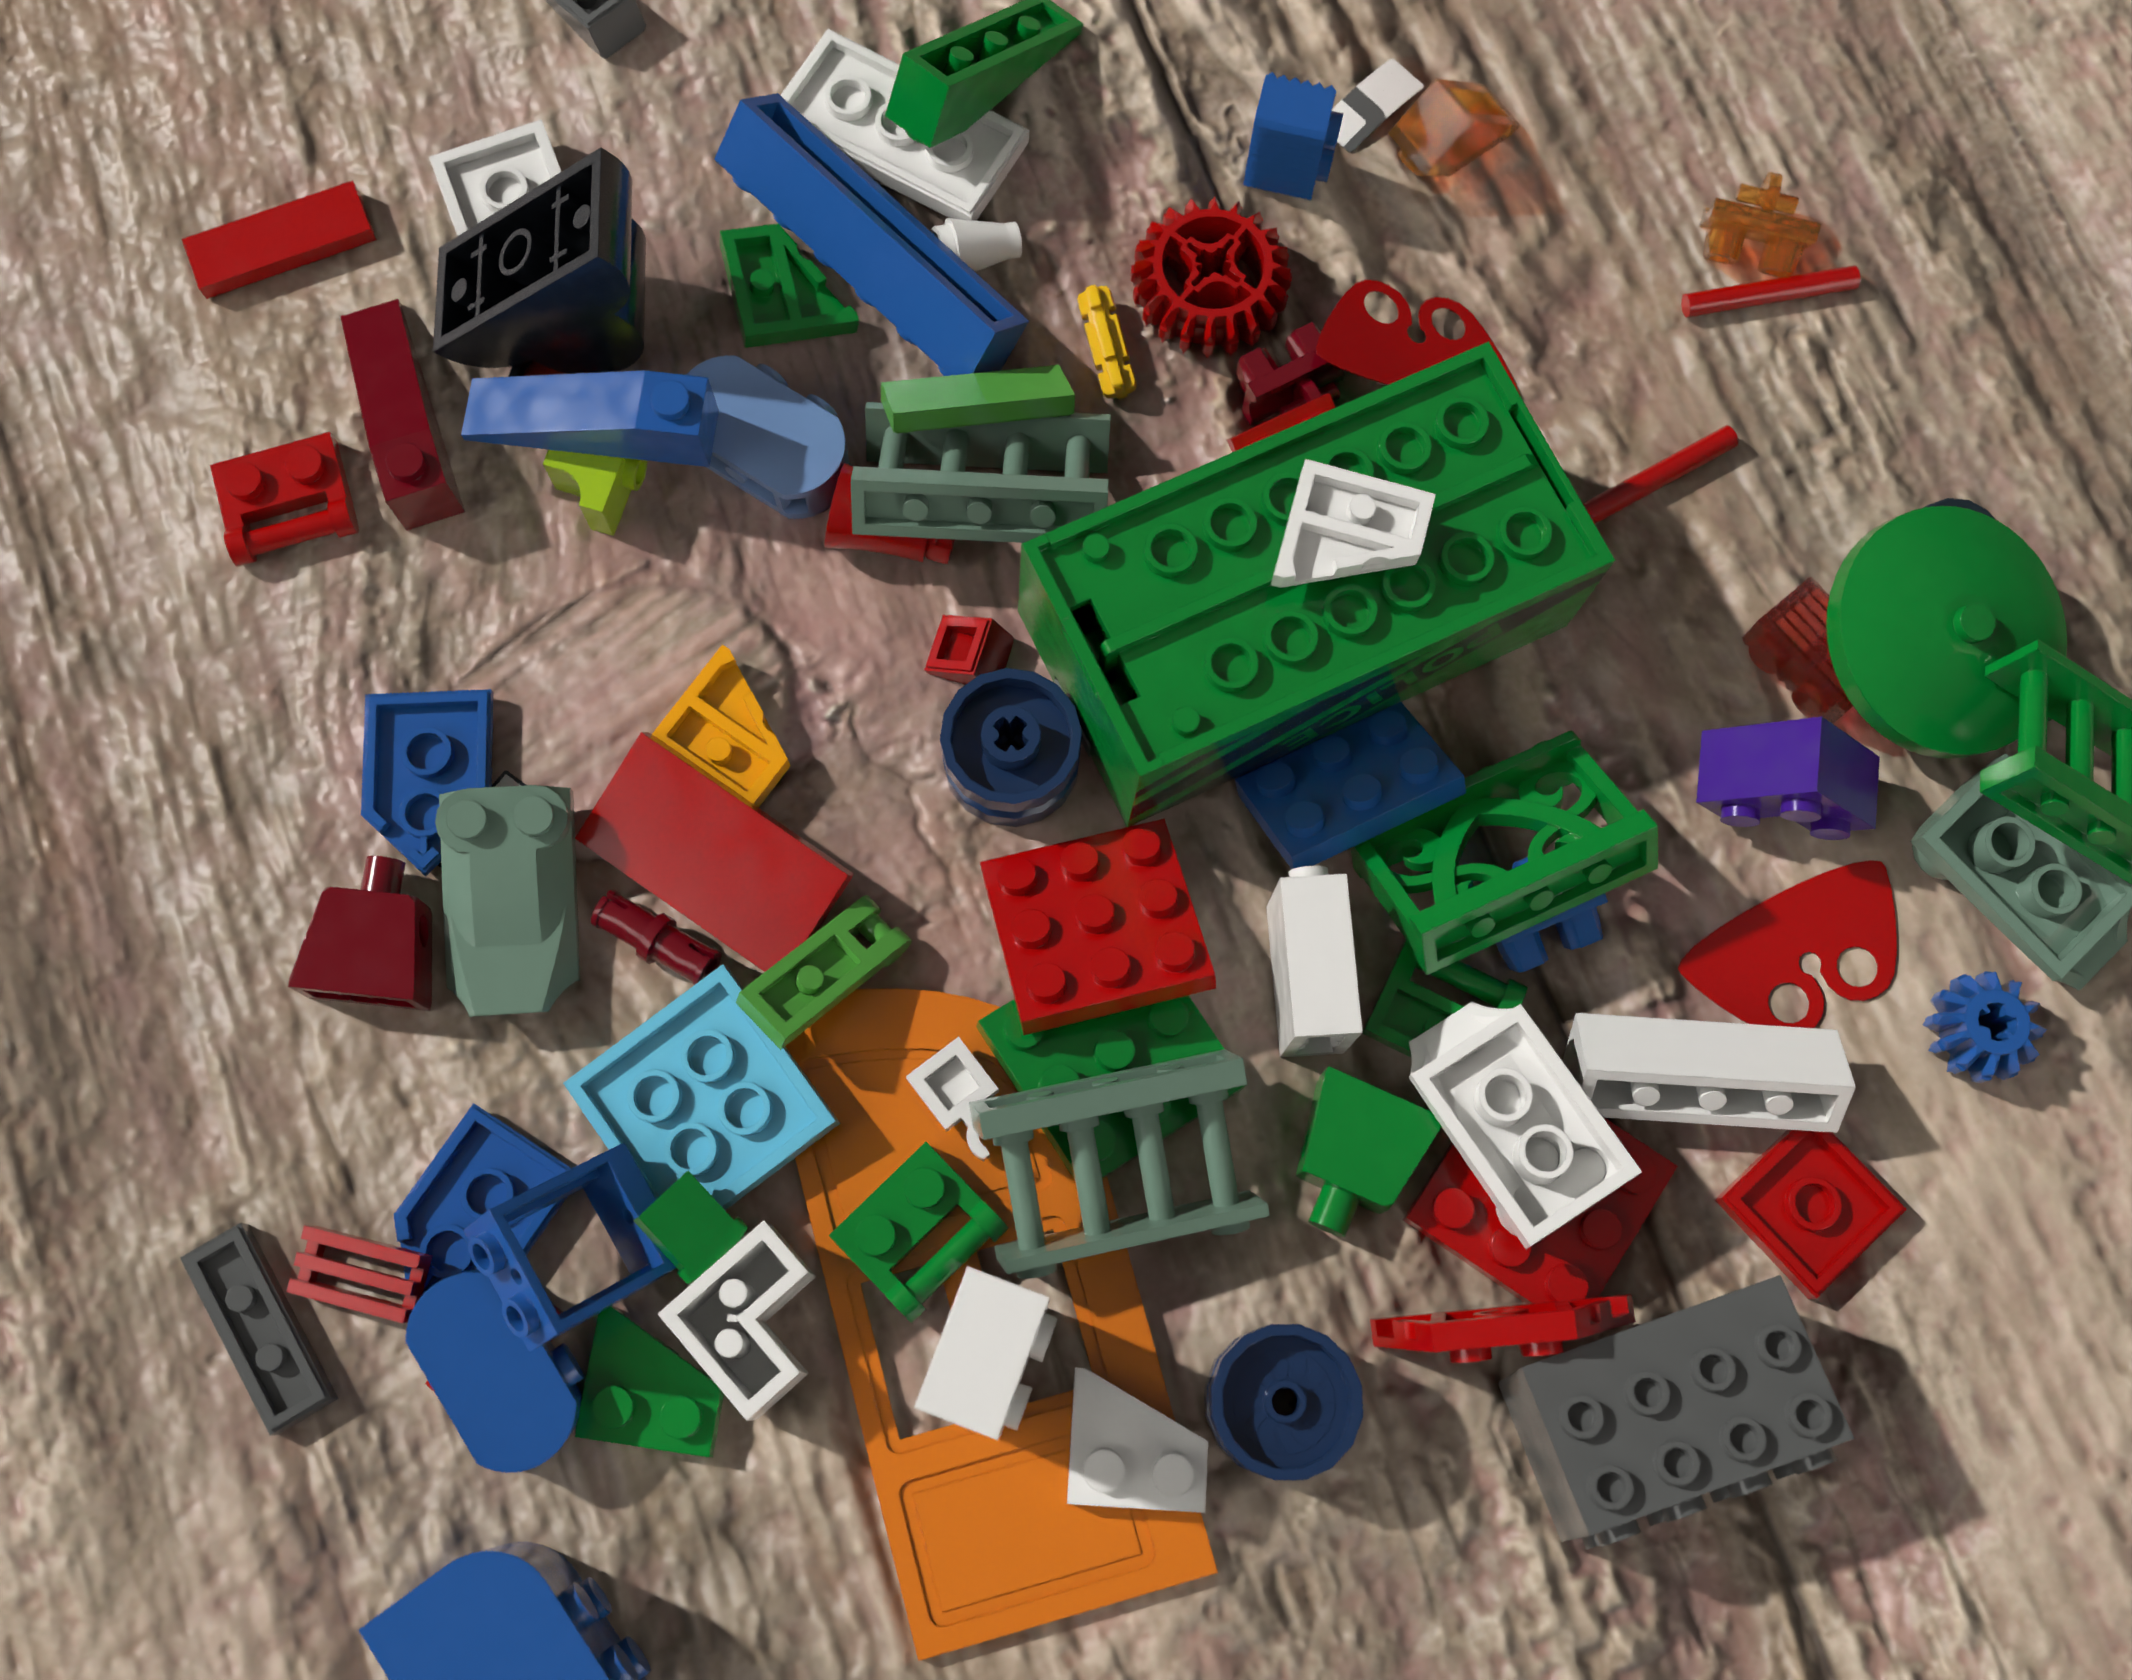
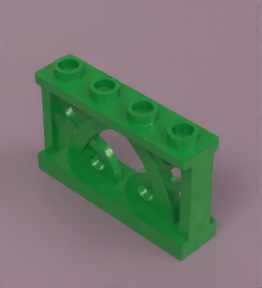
[1350,730,1658,975]

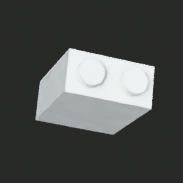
[1266,866,1363,1057]

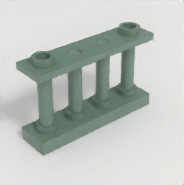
[851,402,1111,543]
[969,1049,1270,1279]

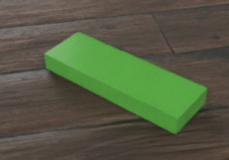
[881,365,1075,433]

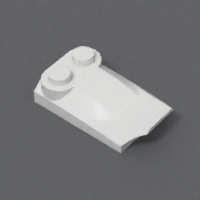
[1409,1002,1642,1249]

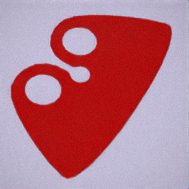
[1316,279,1520,395]
[1678,860,1897,1028]

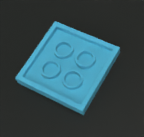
[563,964,840,1210]

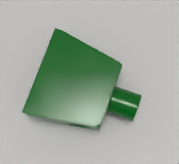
[1296,1066,1442,1238]

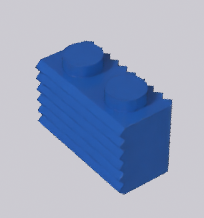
[1243,72,1344,200]

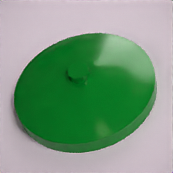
[1826,506,2067,759]

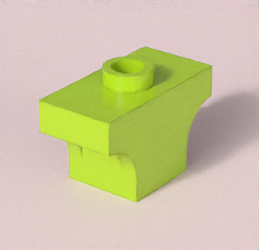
[543,450,647,536]

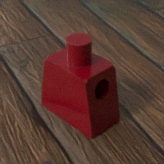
[288,856,432,1011]

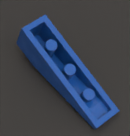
[461,370,719,467]

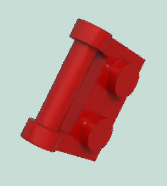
[210,432,359,567]

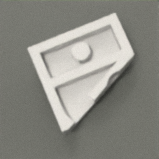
[1271,459,1436,588]
[1067,1368,1208,1513]

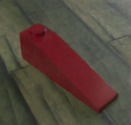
[340,299,465,531]

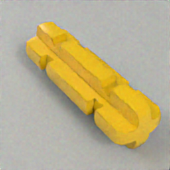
[1077,285,1137,400]

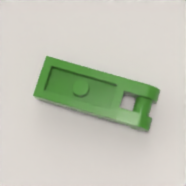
[736,895,912,1050]

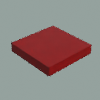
[1714,1129,1907,1300]

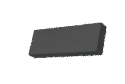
[180,1223,339,1435]

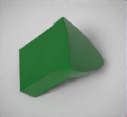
[633,1171,748,1284]

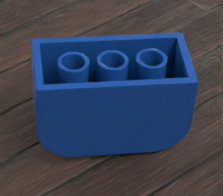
[358,1542,651,1680]

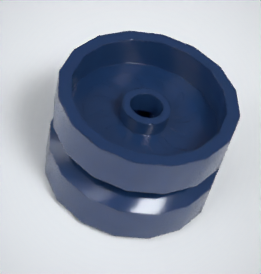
[940,668,1082,827]
[1204,1324,1363,1480]

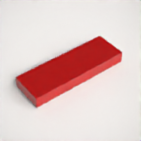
[182,180,377,299]

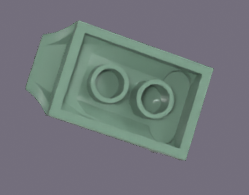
[1911,754,2132,991]
[435,785,581,1017]

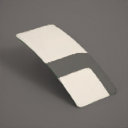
[1332,59,1424,152]

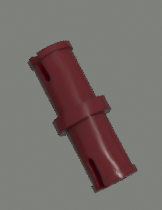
[591,889,722,985]

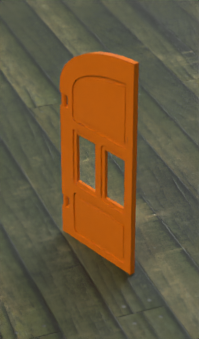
[785,989,1218,1661]

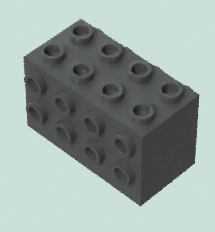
[1498,1275,1855,1550]

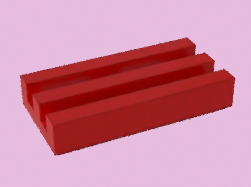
[286,1225,432,1323]

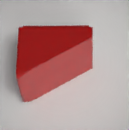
[924,615,1014,685]

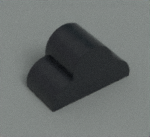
[433,147,646,374]

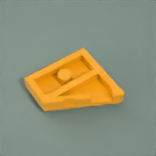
[652,644,790,808]

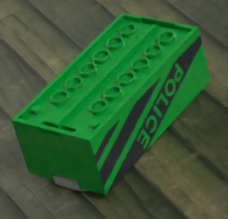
[1018,341,1615,828]

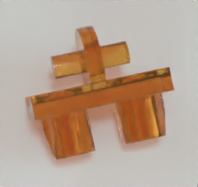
[1699,172,1822,278]

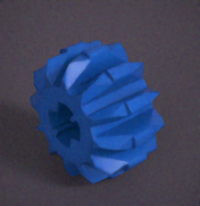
[1922,971,2047,1083]

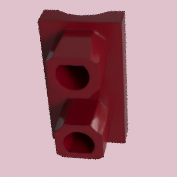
[1236,322,1345,425]

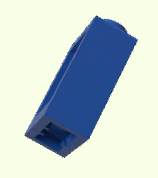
[463,1142,676,1352]

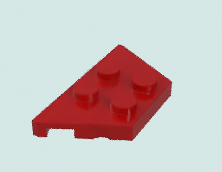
[1370,1294,1636,1363]

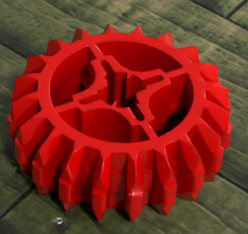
[1130,196,1292,358]

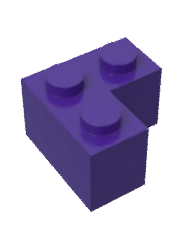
[1696,716,1880,840]

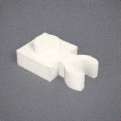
[906,1037,999,1161]

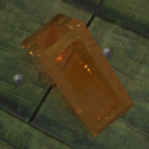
[1388,78,1520,177]

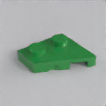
[719,223,859,348]
[575,1306,724,1457]

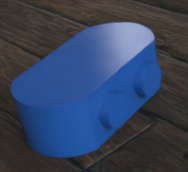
[406,1269,584,1473]

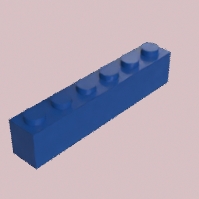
[714,93,1029,376]

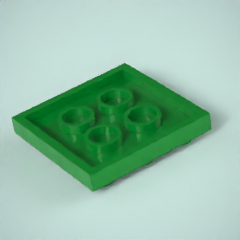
[976,995,1248,1180]

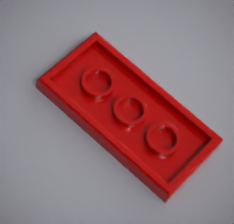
[575,732,854,972]

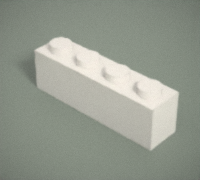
[1563,1013,1856,1133]

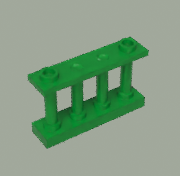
[1980,639,2132,885]

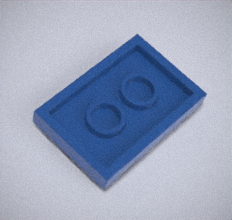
[1235,702,1466,869]

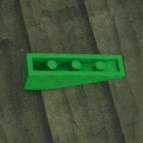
[885,0,1084,148]

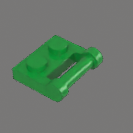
[1362,938,1528,1057]
[828,1142,1009,1324]

